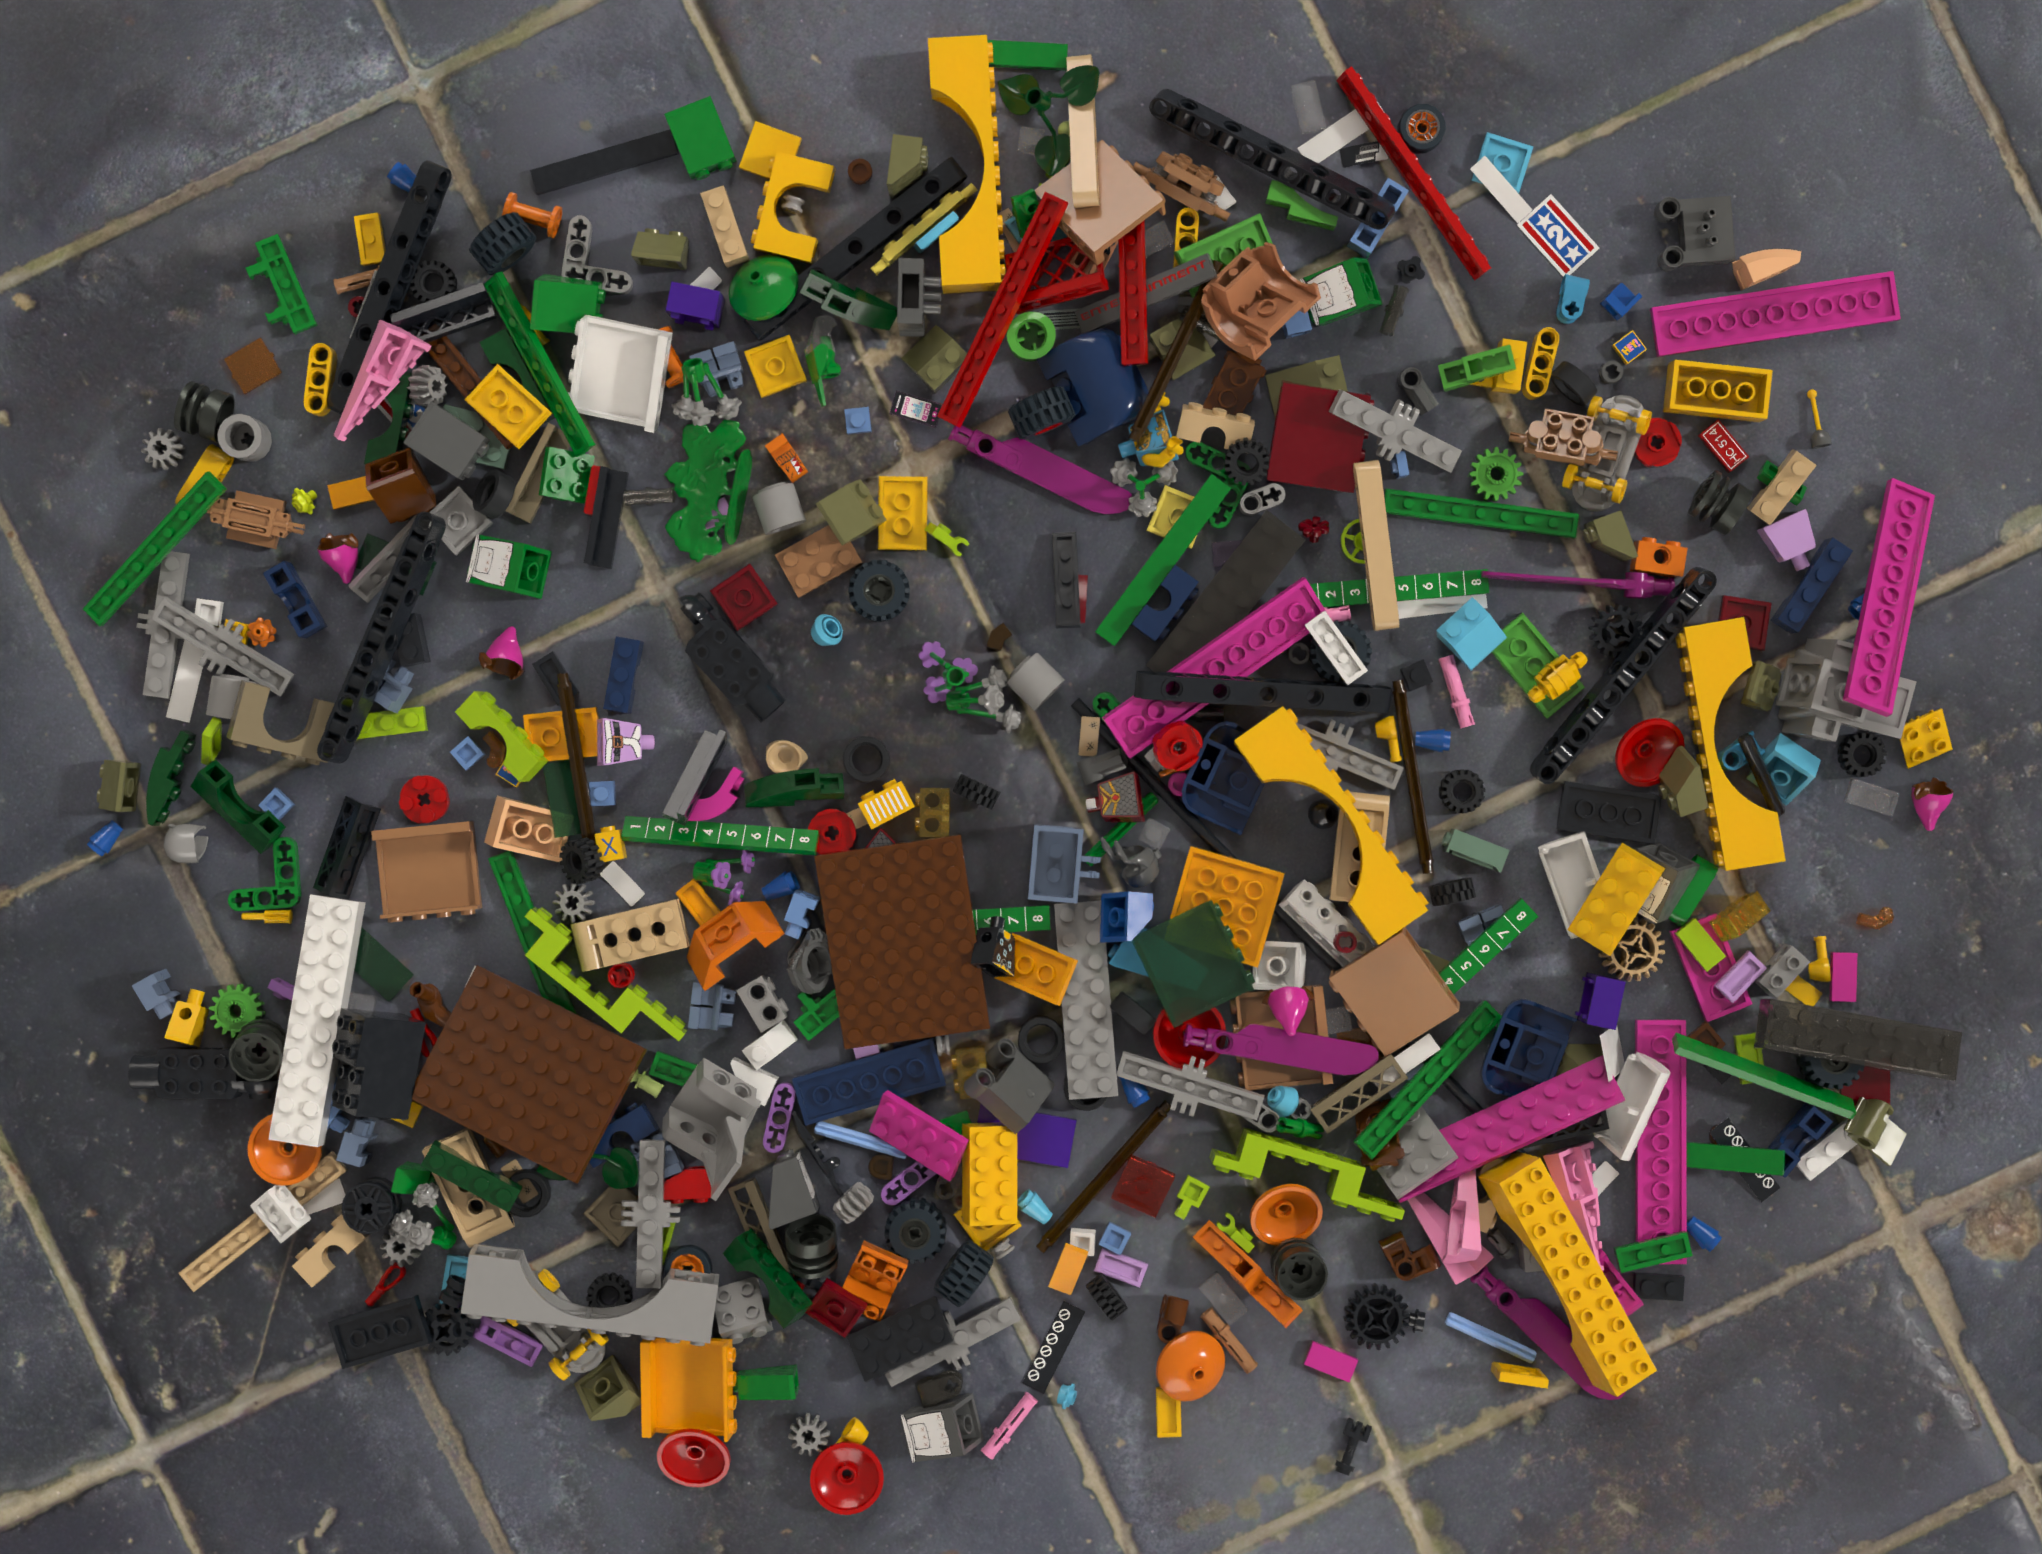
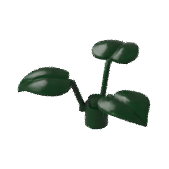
[998,65,1100,176]
[536,1147,639,1189]

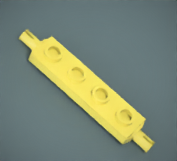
[871,183,978,276]

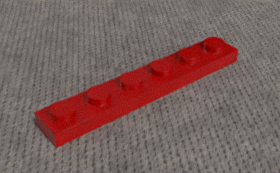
[1118,220,1148,366]

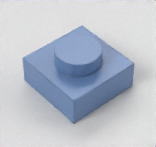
[844,407,872,435]
[1390,451,1409,479]
[450,736,486,770]
[589,781,616,806]
[258,788,295,821]
[1098,1221,1131,1255]

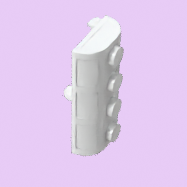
[1538,832,1600,939]
[1593,1052,1671,1161]

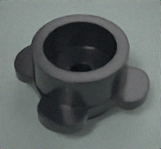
[1397,256,1425,284]

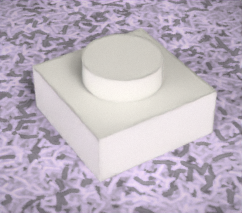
[195,598,224,626]
[1070,1228,1096,1256]

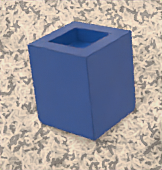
[1600,283,1642,320]

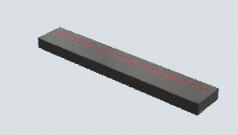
[1074,253,1217,334]

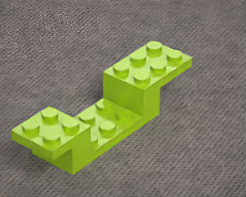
[525,907,687,1041]
[1209,1127,1405,1222]

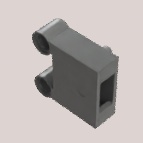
[1654,196,1735,272]
[897,258,941,337]
[964,1038,1056,1134]

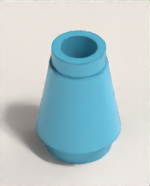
[1017,1189,1053,1224]

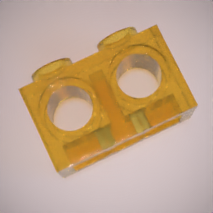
[915,788,950,837]
[1709,891,1771,942]
[951,1045,987,1099]

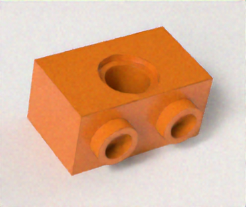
[1629,537,1688,579]

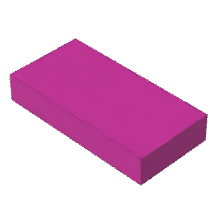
[1829,952,1858,1002]
[1303,1340,1358,1383]

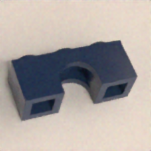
[263,561,328,639]
[1131,565,1199,642]
[603,636,644,714]
[589,1102,659,1168]
[1767,1103,1833,1178]

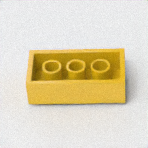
[1663,360,1773,423]
[1567,843,1665,956]
[962,1122,1017,1226]

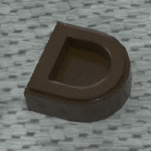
[868,1154,894,1180]

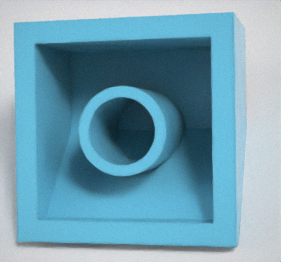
[1436,597,1507,671]
[1746,733,1821,806]

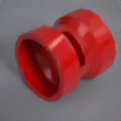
[608,962,635,988]

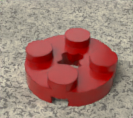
[1634,417,1682,467]
[1152,720,1203,771]
[399,775,450,824]
[808,809,856,854]

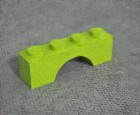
[455,691,548,782]

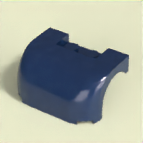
[1037,328,1148,447]
[1182,721,1265,835]
[1481,999,1577,1097]

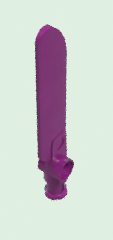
[948,425,1132,514]
[1481,571,1675,599]
[1183,1024,1378,1075]
[1470,1266,1626,1400]

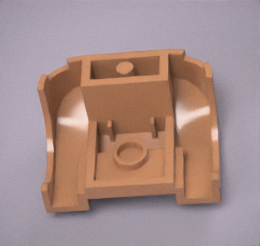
[1201,242,1321,361]

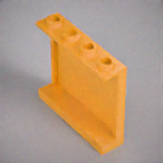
[640,1337,737,1442]

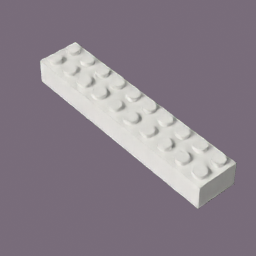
[268,895,366,1147]

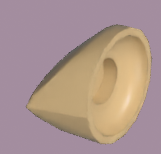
[766,740,808,774]

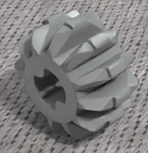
[407,365,448,407]
[141,428,185,470]
[552,883,595,923]
[833,1182,874,1224]
[380,1228,421,1267]
[788,1413,830,1456]

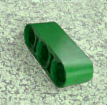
[1668,854,1718,927]

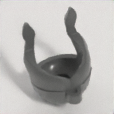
[1100,837,1162,888]

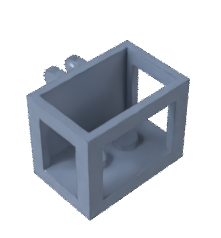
[1028,824,1101,904]

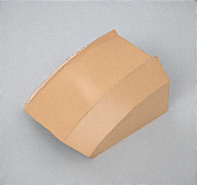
[1732,249,1801,291]

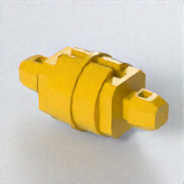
[1527,651,1588,703]

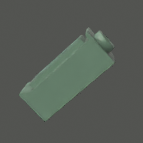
[1441,829,1510,873]

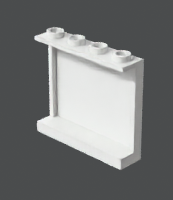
[568,315,673,433]

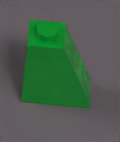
[733,1364,799,1400]

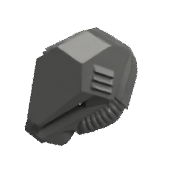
[787,928,833,994]

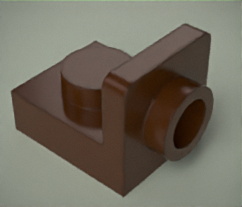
[1687,1021,1726,1050]

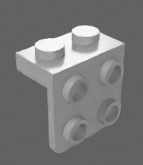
[715,1277,773,1344]

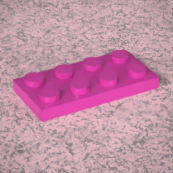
[1669,913,1752,1022]
[869,1090,969,1181]

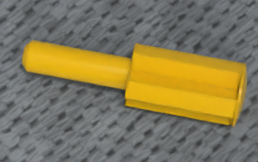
[241,909,293,924]

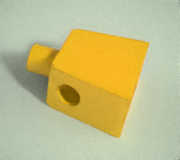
[164,989,209,1047]

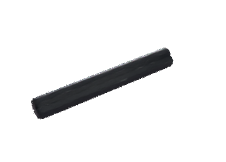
[1738,733,1785,817]

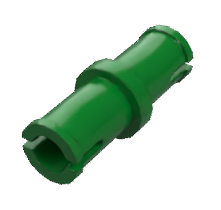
[1276,1117,1324,1139]

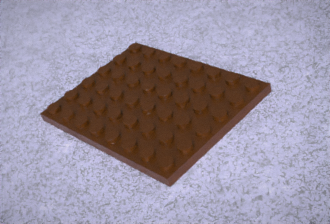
[814,834,990,1049]
[412,965,647,1184]

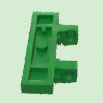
[246,234,318,335]
[793,988,839,1041]

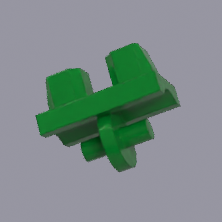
[1010,188,1039,239]

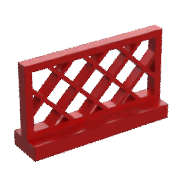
[1004,237,1109,314]

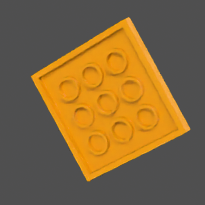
[1164,846,1285,968]

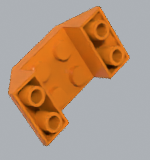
[686,901,785,991]
[842,1241,909,1321]

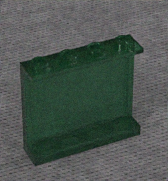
[1132,900,1255,1028]

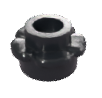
[1408,1309,1426,1333]

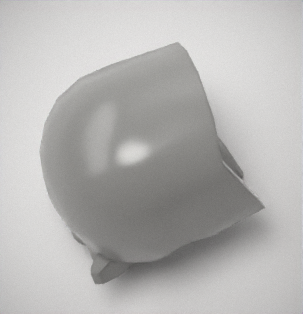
[164,824,208,863]

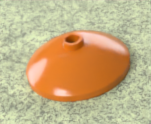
[248,1114,322,1186]
[1250,1184,1323,1246]
[1156,1331,1225,1401]

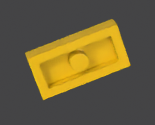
[354,213,386,266]

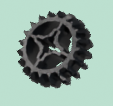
[1343,1283,1410,1350]

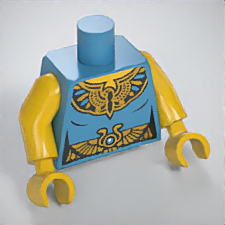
[1118,392,1184,468]

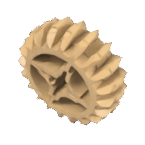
[1598,916,1665,982]

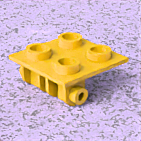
[1900,708,1953,769]

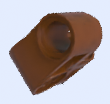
[1378,1231,1441,1281]
[1156,1294,1189,1344]

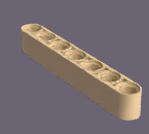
[1067,54,1100,208]
[1353,460,1399,631]

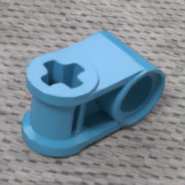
[1556,274,1590,324]
[1717,731,1766,771]

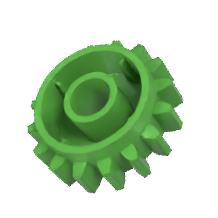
[1468,447,1523,502]
[209,984,265,1038]

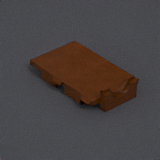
[1203,350,1267,416]
[1355,1099,1405,1171]

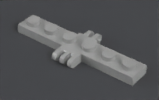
[1329,389,1462,473]
[136,551,190,699]
[151,597,295,697]
[1265,711,1404,790]
[1116,1051,1265,1120]
[621,1139,680,1289]
[885,1297,1021,1387]

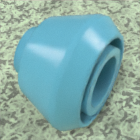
[811,614,843,646]
[1267,1086,1299,1117]

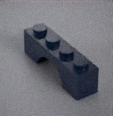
[1770,537,1853,634]

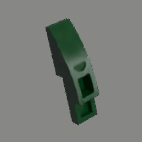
[800,269,897,331]
[146,730,196,826]
[744,768,844,807]

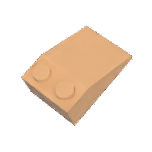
[484,795,574,863]

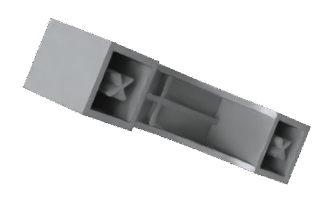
[461,1244,719,1346]

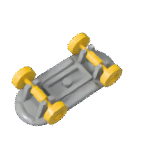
[1562,395,1652,512]
[507,1269,609,1381]

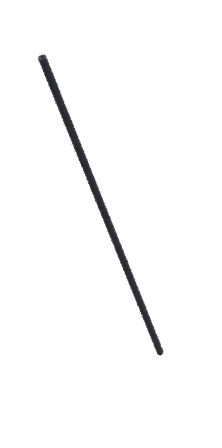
[1071,698,1553,1180]

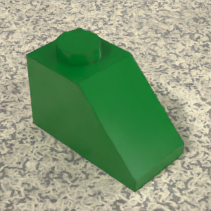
[391,1161,436,1194]

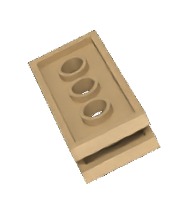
[1329,792,1390,902]
[570,899,690,972]
[422,1128,515,1248]

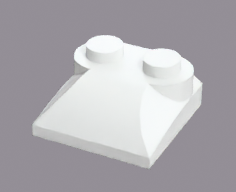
[1252,941,1306,990]

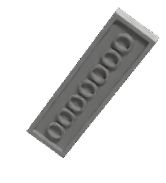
[1054,900,1118,1100]

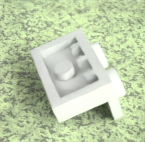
[250,1185,311,1243]

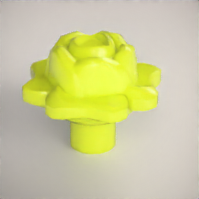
[291,488,317,515]

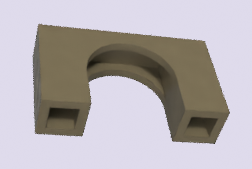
[226,680,335,765]

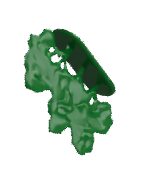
[664,420,752,563]

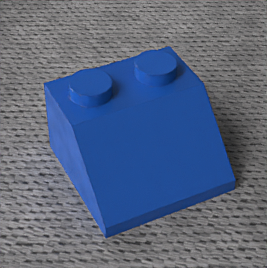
[1100,891,1154,943]

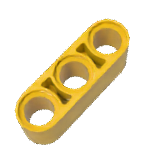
[1173,208,1199,268]
[1522,327,1559,400]
[303,343,337,417]
[175,444,234,505]

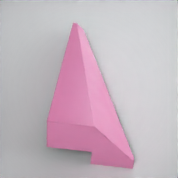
[334,320,431,441]
[1543,1141,1604,1271]
[1442,1169,1482,1264]
[1407,1192,1494,1285]

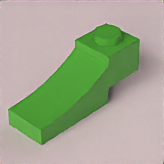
[1265,180,1338,231]
[1438,345,1516,392]

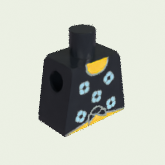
[971,916,1015,978]

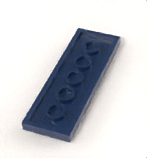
[792,1038,946,1126]

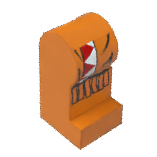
[765,433,808,483]

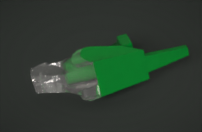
[804,315,841,407]

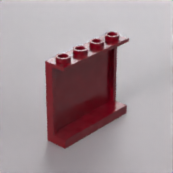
[1266,380,1374,493]

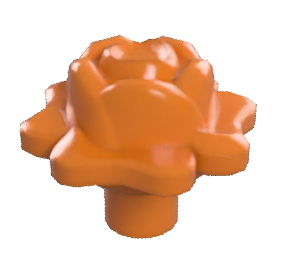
[247,617,277,647]

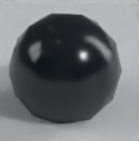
[1308,798,1339,829]

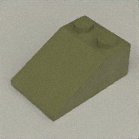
[1265,355,1348,418]

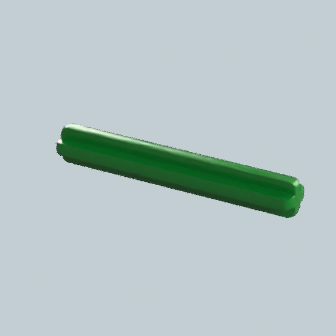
[1084,792,1159,866]

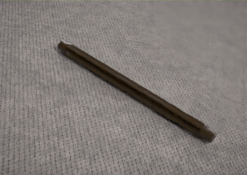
[1128,260,1223,443]
[557,672,596,846]
[1392,680,1434,874]
[1036,1100,1171,1253]

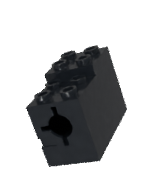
[332,1008,426,1119]

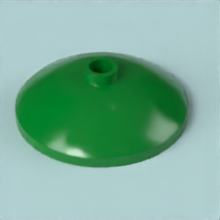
[729,255,798,321]

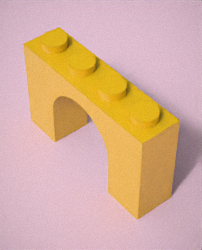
[751,151,836,265]

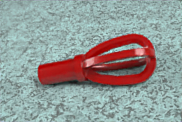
[410,1008,437,1058]
[365,1262,406,1307]

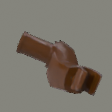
[409,982,451,1028]

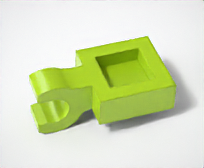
[925,522,969,557]
[1174,1175,1210,1220]
[1216,1212,1255,1254]

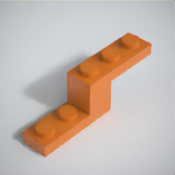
[1193,1220,1303,1328]

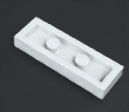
[1304,611,1368,685]
[1797,1118,1857,1181]

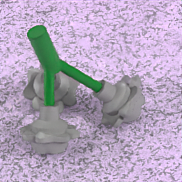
[1110,458,1178,517]

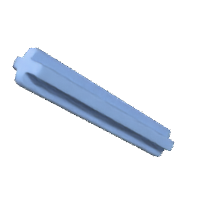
[814,1121,907,1159]
[1445,1312,1537,1363]

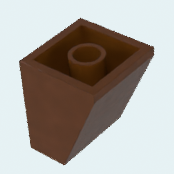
[365,447,436,524]

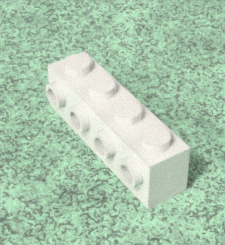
[1279,879,1374,967]

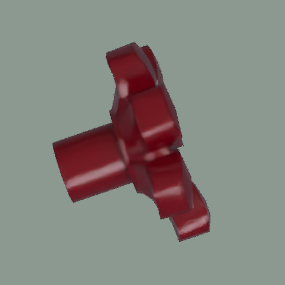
[1298,516,1329,543]

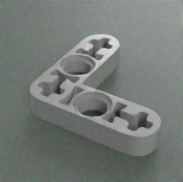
[562,215,633,295]

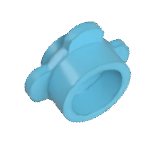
[1057,1383,1077,1409]

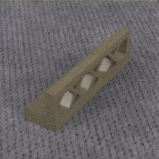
[505,423,570,524]
[1310,1053,1408,1134]
[728,1177,790,1272]

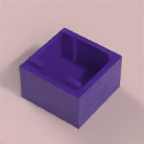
[666,281,725,331]
[1574,972,1626,1030]

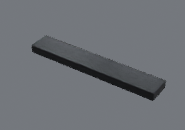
[530,129,678,195]

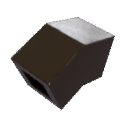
[987,623,1012,651]

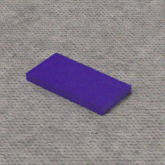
[977,1104,1077,1168]

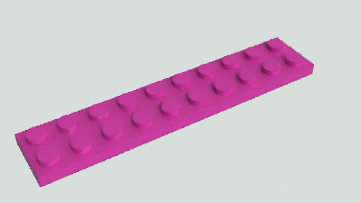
[1650,271,1901,357]
[1843,478,1935,717]
[1102,577,1327,758]
[1635,1019,1687,1264]
[1398,1055,1625,1203]

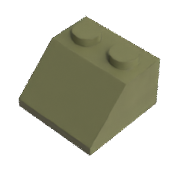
[631,228,689,270]
[901,325,967,394]
[816,479,886,545]
[1582,510,1638,562]
[1658,746,1708,817]
[97,760,141,812]

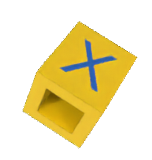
[595,825,627,862]

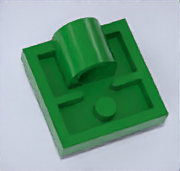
[539,447,595,504]

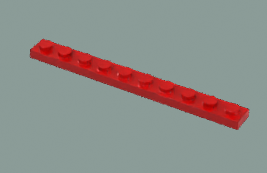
[1336,66,1491,281]
[937,192,1069,428]

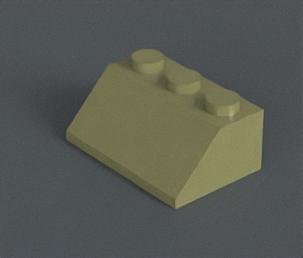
[887,134,929,199]

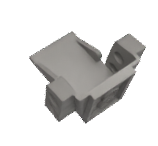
[1775,638,1917,742]
[662,1058,761,1201]

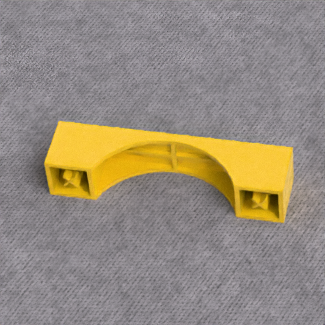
[928,35,1006,294]
[1675,617,1786,871]
[1234,706,1429,945]
[1478,1151,1657,1397]

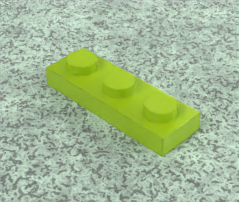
[357,706,428,739]

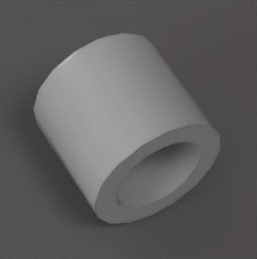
[217,414,272,462]
[752,482,807,535]
[1007,653,1065,711]
[206,673,257,719]

